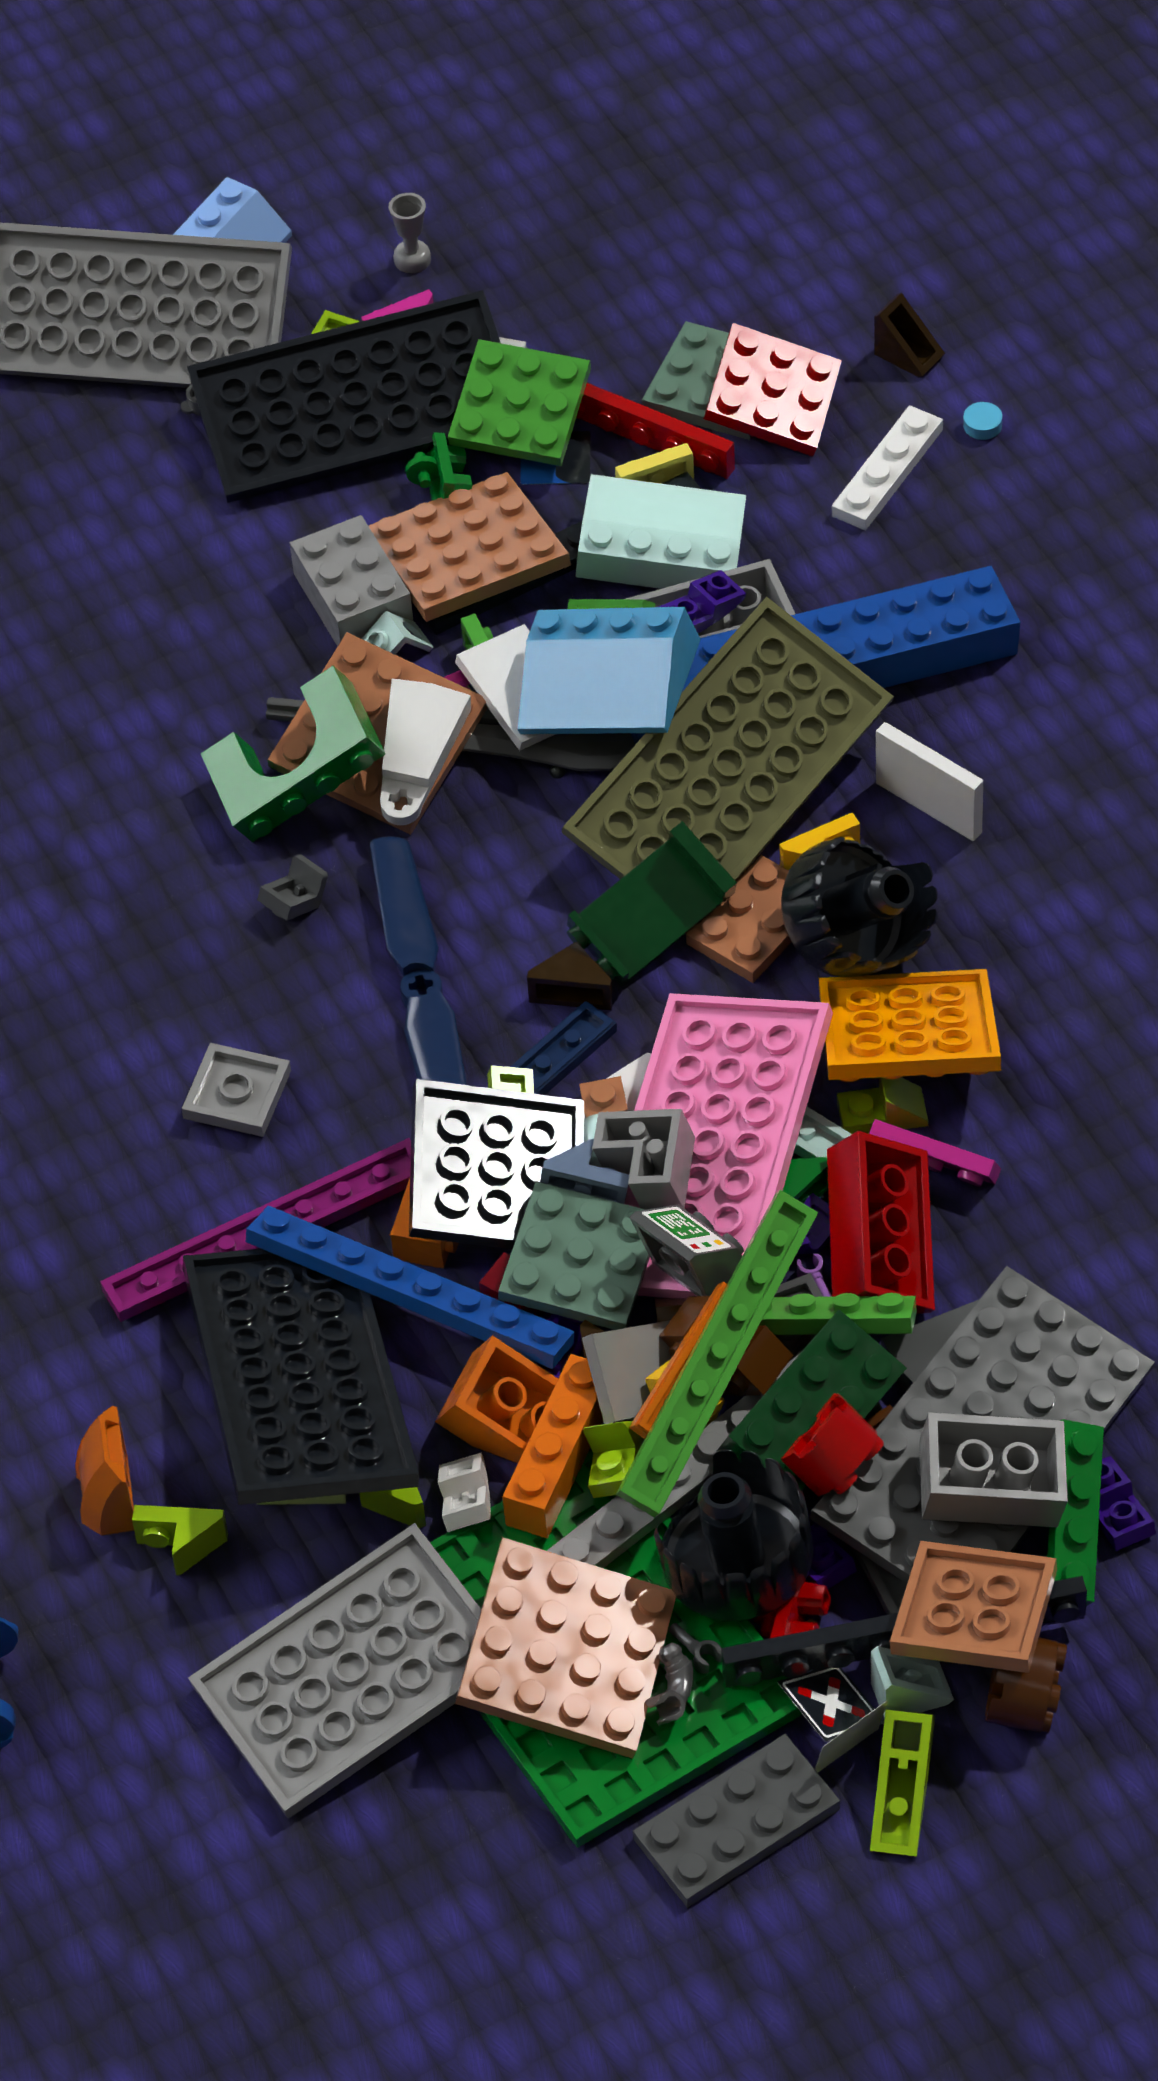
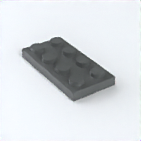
[633,1734,840,1908]

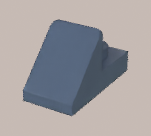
[540,1139,630,1204]

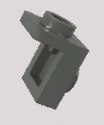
[257,854,328,921]

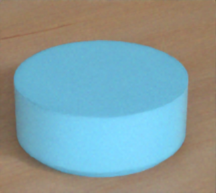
[963,402,1002,440]

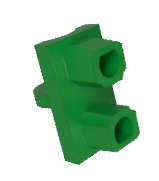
[405,432,472,501]

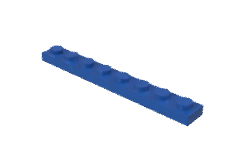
[245,1205,575,1369]

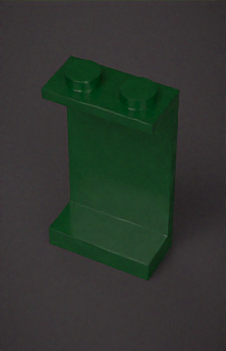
[567,821,737,987]

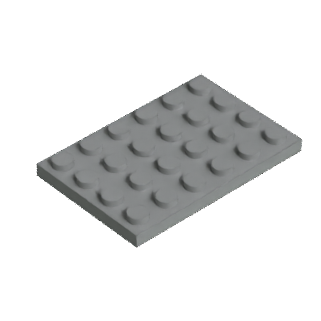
[188,1523,481,1819]

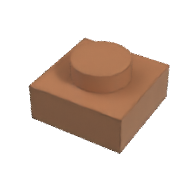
[579,1076,628,1118]

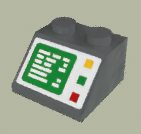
[629,1204,744,1296]

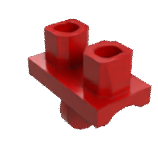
[753,1581,831,1638]

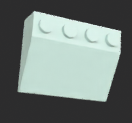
[576,474,746,589]

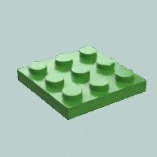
[448,339,591,466]

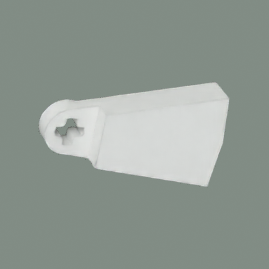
[380,679,471,825]

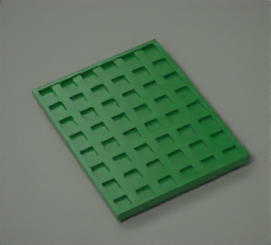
[430,1450,803,1848]

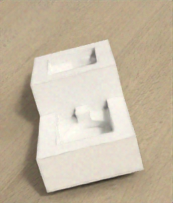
[438,1452,491,1532]

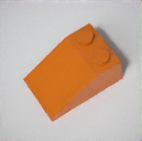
[435,1335,558,1463]

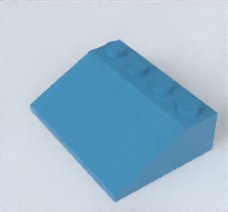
[517,607,701,734]

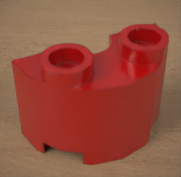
[781,1393,884,1497]

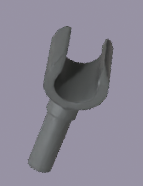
[668,1623,722,1673]

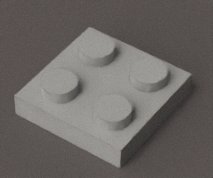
[182,1043,291,1137]

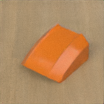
[75,1406,134,1535]

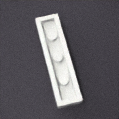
[831,405,943,531]

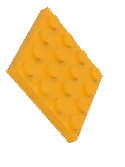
[819,969,1001,1082]

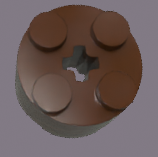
[985,1637,1067,1733]

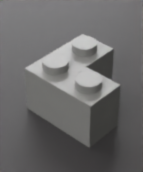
[592,1109,695,1210]

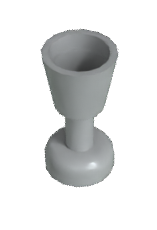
[388,193,431,273]

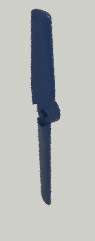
[370,836,467,1085]

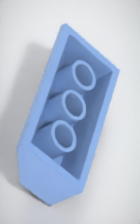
[173,177,292,243]

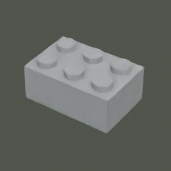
[289,515,413,647]
[919,1412,1068,1528]

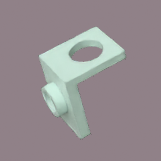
[361,611,434,655]

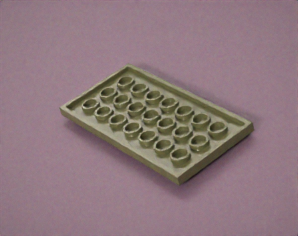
[561,596,894,930]

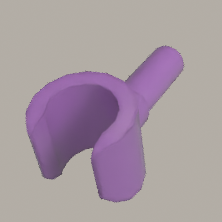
[796,1253,832,1297]

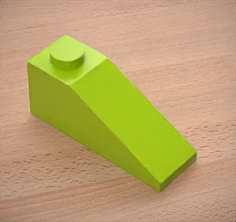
[870,1709,935,1857]

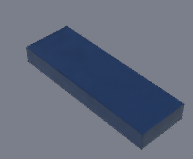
[510,1001,617,1095]

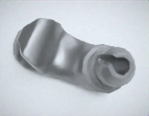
[645,1643,693,1726]

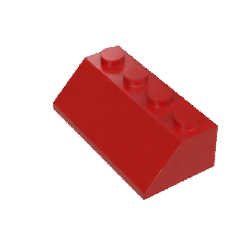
[827,1131,935,1314]

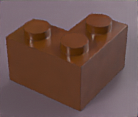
[659,1296,793,1396]

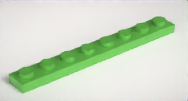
[616,1190,818,1518]

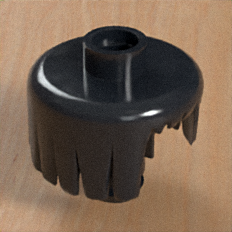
[781,837,938,977]
[654,1449,814,1621]

